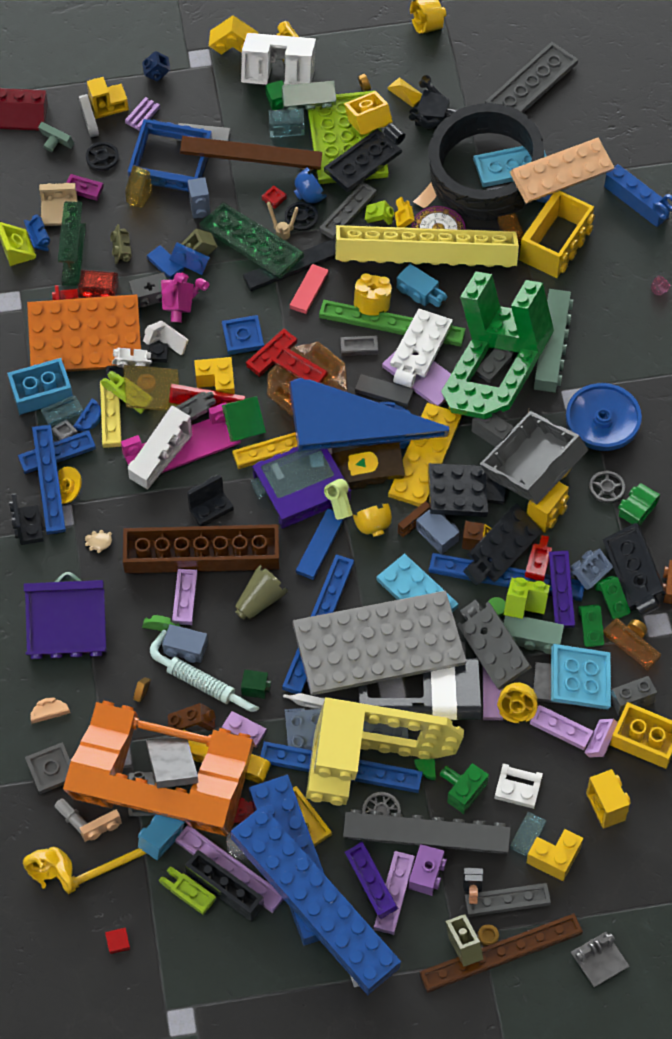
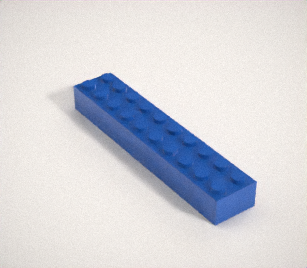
[231,806,401,995]

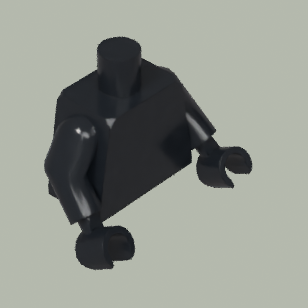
[409,75,457,130]

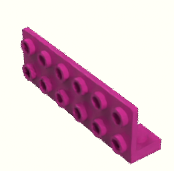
[121,402,241,473]

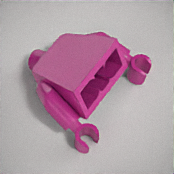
[161,273,209,323]

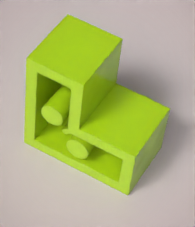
[504,577,550,619]

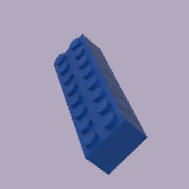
[249,774,325,946]

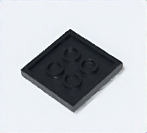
[428,463,488,517]

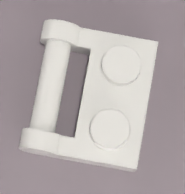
[494,763,543,809]

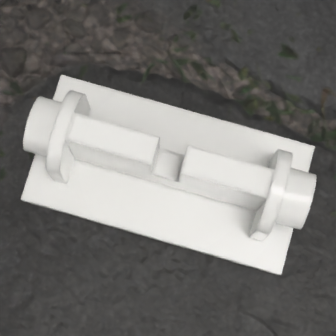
[112,348,152,369]

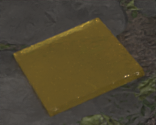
[123,365,180,411]

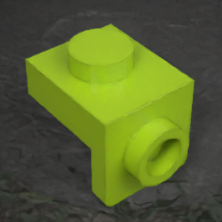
[365,200,394,225]

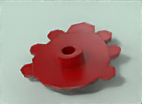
[233,798,255,824]

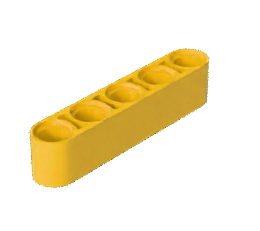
[183,730,271,783]

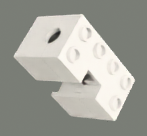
[241,33,316,85]

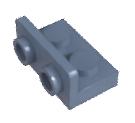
[570,548,613,590]

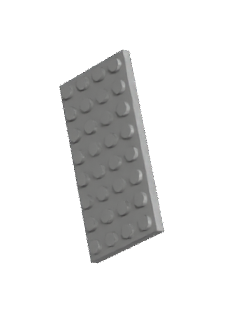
[292,591,467,696]

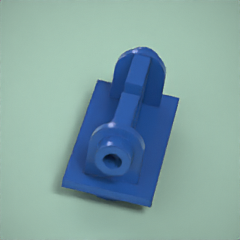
[24,215,50,252]

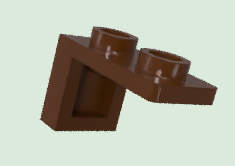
[168,703,216,731]

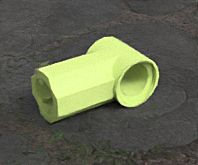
[324,479,353,520]

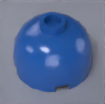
[294,167,327,204]

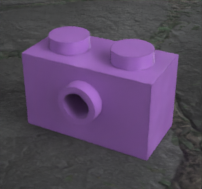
[408,844,447,896]

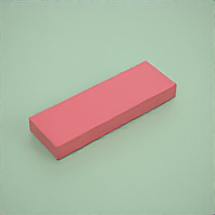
[290,264,329,314]

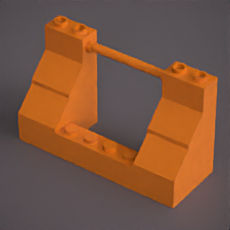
[63,701,254,837]

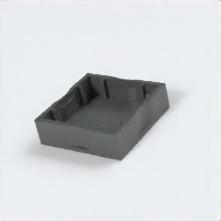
[480,411,588,504]

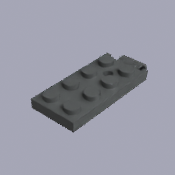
[457,599,532,690]

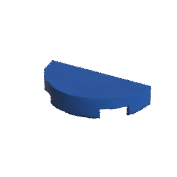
[73,398,101,431]

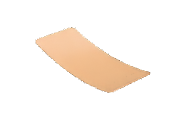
[413,183,437,208]

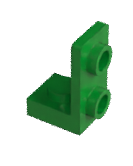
[594,576,630,620]
[578,604,604,647]

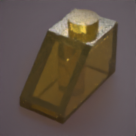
[125,165,152,208]

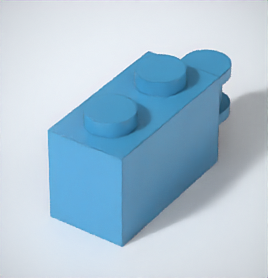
[396,264,447,307]
[138,814,185,860]

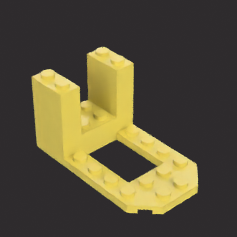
[306,697,464,806]

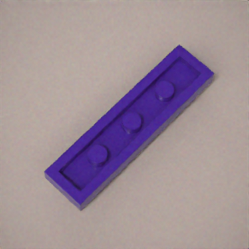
[549,551,575,628]
[345,842,399,919]

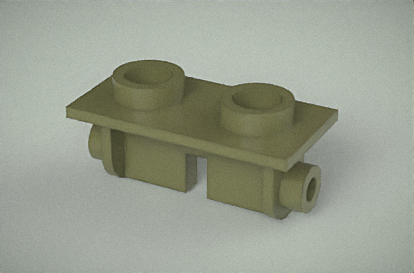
[110,224,132,264]

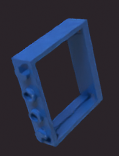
[128,119,213,192]

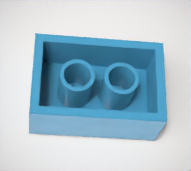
[7,358,73,415]

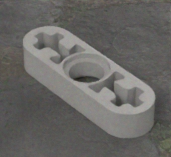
[78,94,99,138]

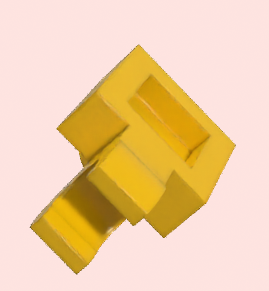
[394,197,415,228]

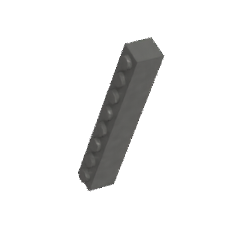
[343,809,510,854]

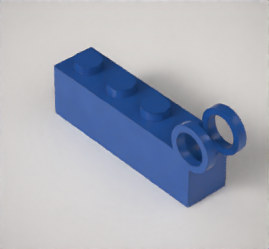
[604,164,672,227]

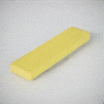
[100,381,121,448]

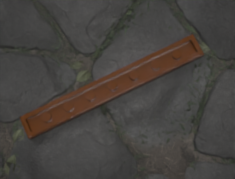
[180,136,322,170]
[419,913,583,993]

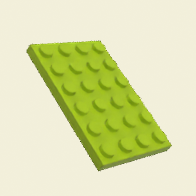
[307,91,388,184]

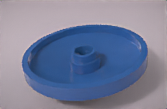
[566,383,642,451]

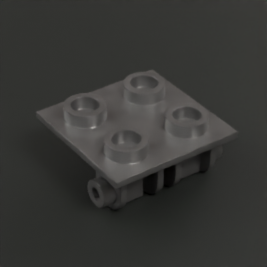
[571,932,629,987]

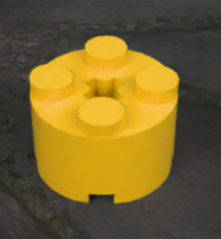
[410,0,446,34]
[354,273,392,316]

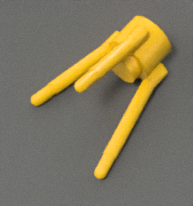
[277,21,299,62]

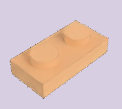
[80,809,122,842]

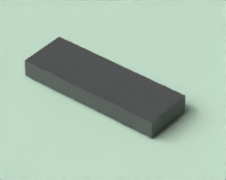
[355,374,414,408]

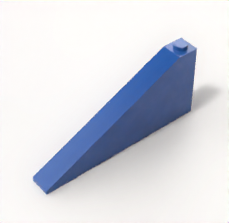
[289,378,449,451]

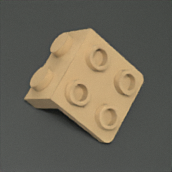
[39,183,77,226]

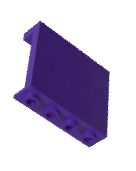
[24,580,107,659]

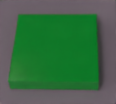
[222,396,266,442]

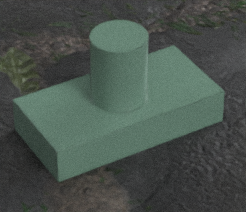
[38,122,75,152]

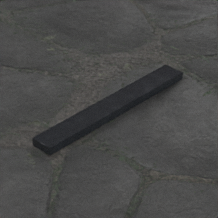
[243,223,375,291]

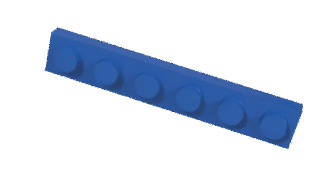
[32,425,66,534]

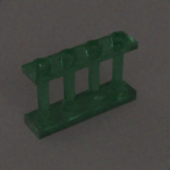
[58,201,86,286]

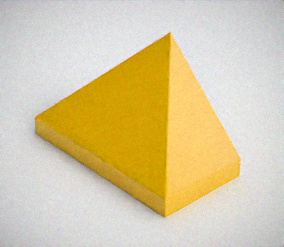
[388,77,422,107]

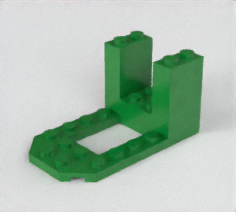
[441,272,554,419]

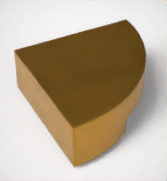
[133,677,151,702]

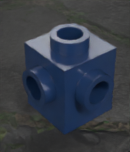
[142,51,171,81]

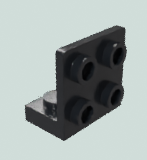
[187,474,234,526]
[9,494,44,545]

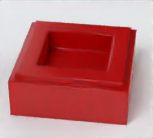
[262,185,287,209]
[105,927,130,954]

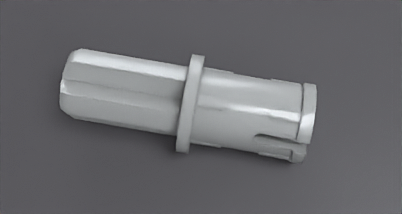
[55,799,87,834]

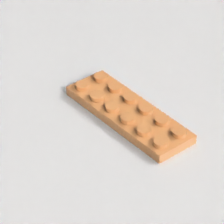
[510,137,615,203]

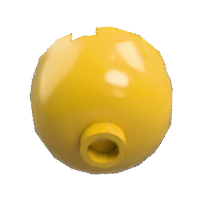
[352,504,392,537]
[497,682,538,723]

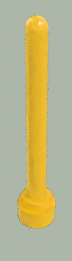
[66,848,147,894]

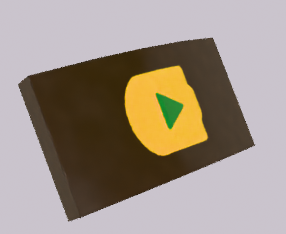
[323,442,405,489]

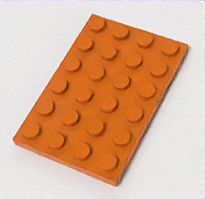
[27,294,141,372]

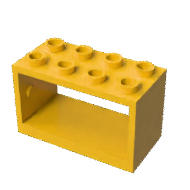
[519,191,595,278]

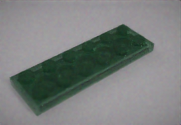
[199,202,304,279]

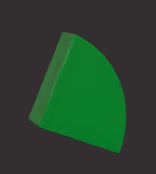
[414,759,436,780]

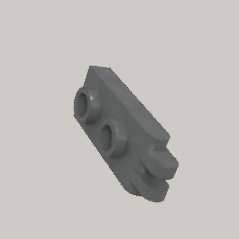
[176,392,216,421]

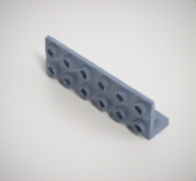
[284,708,408,750]

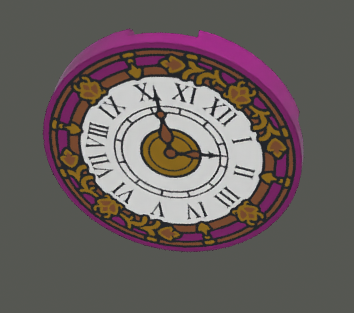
[412,206,465,230]

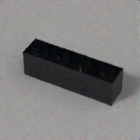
[185,850,264,922]

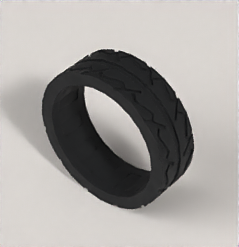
[428,103,544,220]

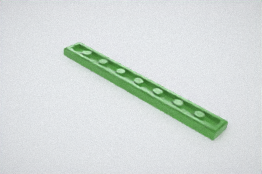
[319,300,466,347]

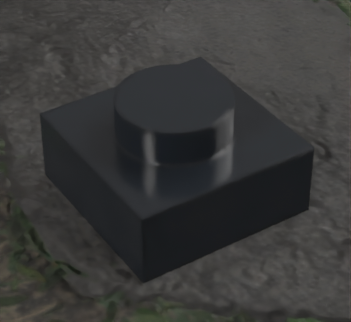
[149,343,168,363]

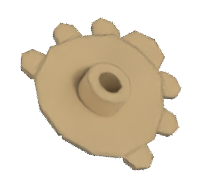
[85,530,112,553]

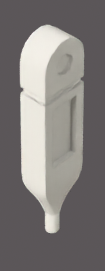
[283,693,324,709]

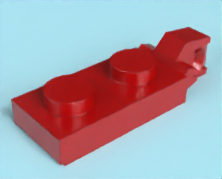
[525,535,552,582]

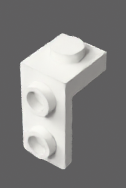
[143,321,189,355]

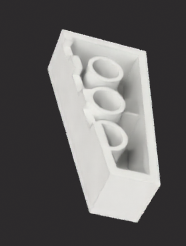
[128,406,192,490]

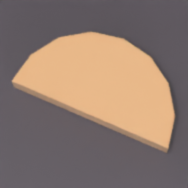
[30,698,70,724]

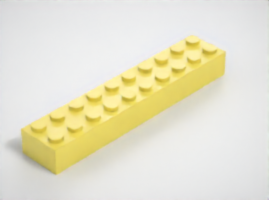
[335,225,519,267]

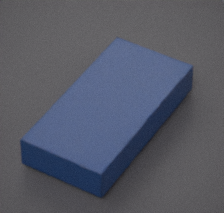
[147,245,184,280]

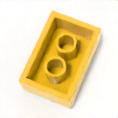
[610,702,672,769]

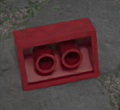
[0,88,48,131]

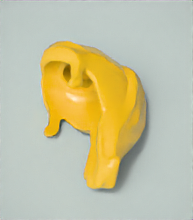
[23,847,76,892]

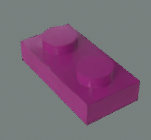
[66,174,104,201]

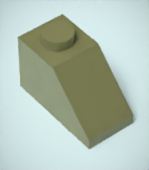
[181,228,217,256]

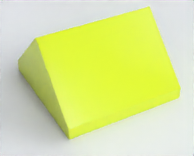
[0,222,36,266]

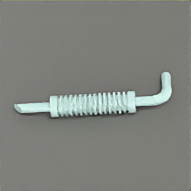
[150,630,260,712]

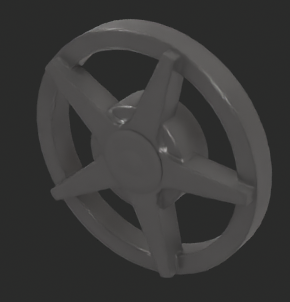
[589,471,625,503]

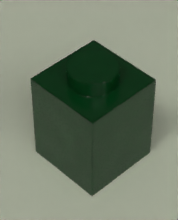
[241,669,272,699]

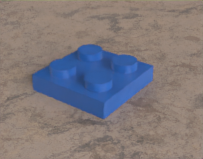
[222,315,264,355]

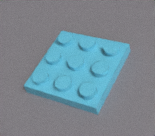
[551,644,611,710]

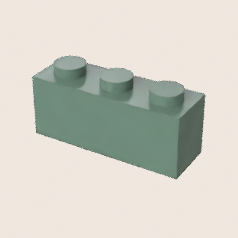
[281,81,336,112]
[504,616,564,654]

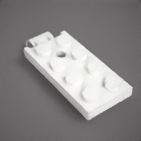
[390,309,453,388]

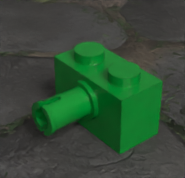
[440,763,489,814]

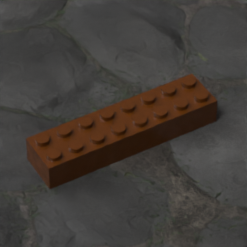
[123,524,279,573]

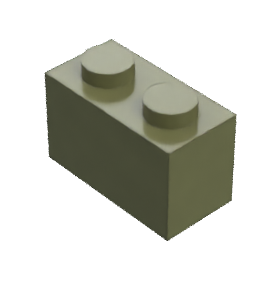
[446,914,483,966]

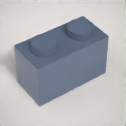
[188,177,211,219]
[416,510,459,554]
[162,624,208,663]

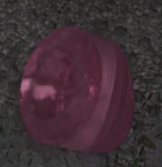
[651,275,671,296]

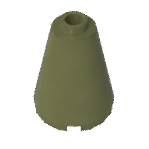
[235,566,288,620]

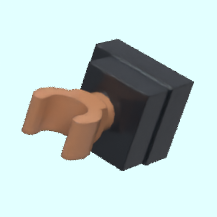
[463,868,483,904]

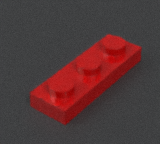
[246,329,297,377]
[271,345,328,383]

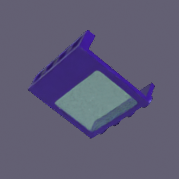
[253,447,351,529]

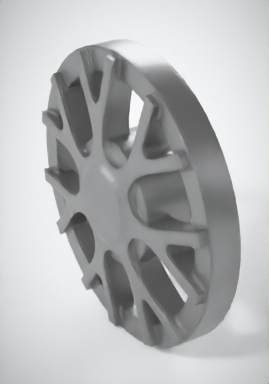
[362,792,401,816]

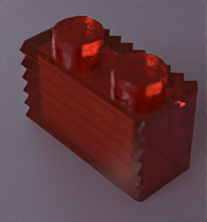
[78,270,119,298]

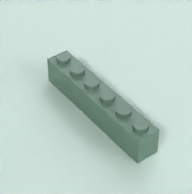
[534,289,574,393]

